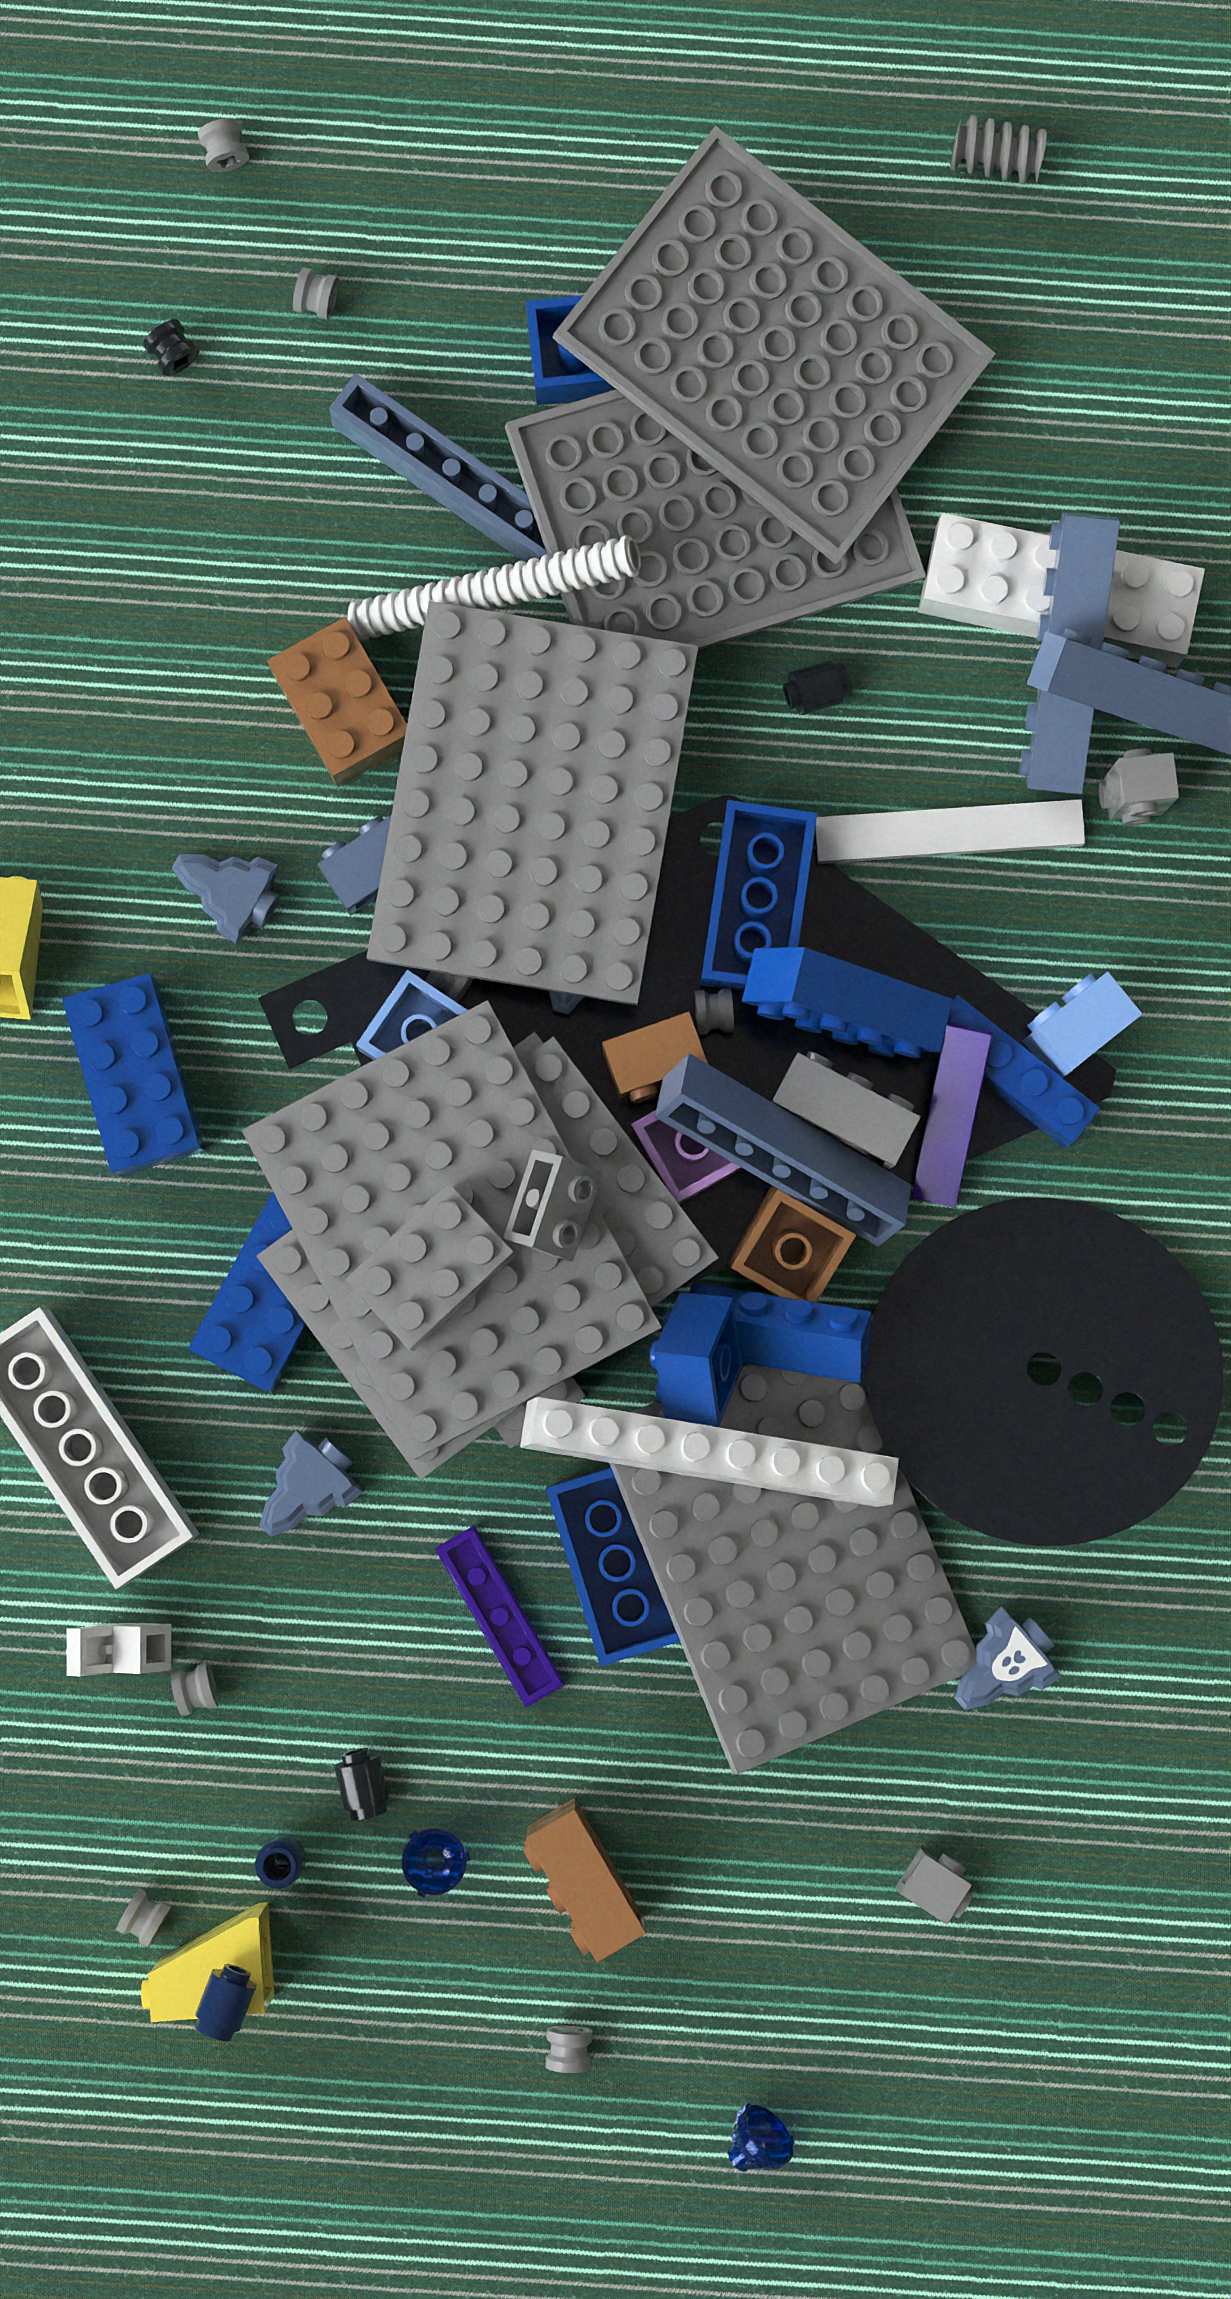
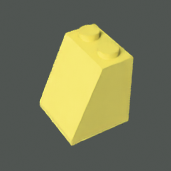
[0,876,43,1020]
[141,1902,274,2022]

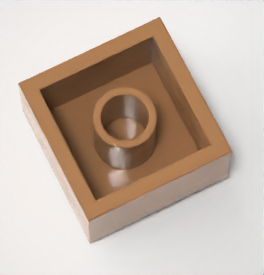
[602,1012,708,1107]
[726,1185,856,1302]

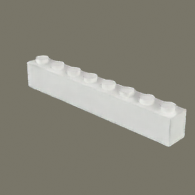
[520,1397,899,1507]

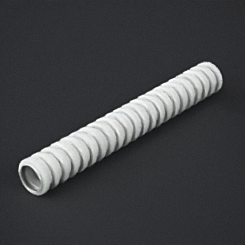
[348,535,641,641]

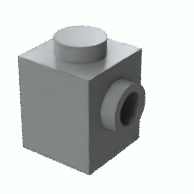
[896,1848,972,1924]

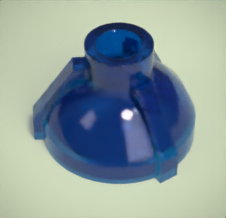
[401,1828,471,1898]
[728,2103,795,2172]

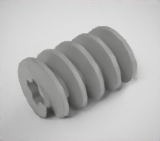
[950,115,1047,184]

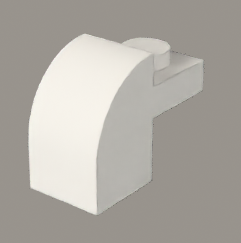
[66,1623,171,1676]

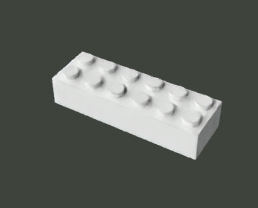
[918,512,1205,668]
[0,1307,200,1589]

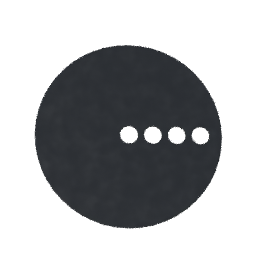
[865,1198,1224,1546]

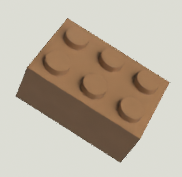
[267,617,407,787]
[523,1798,646,1963]

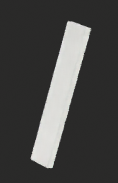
[815,799,1085,864]

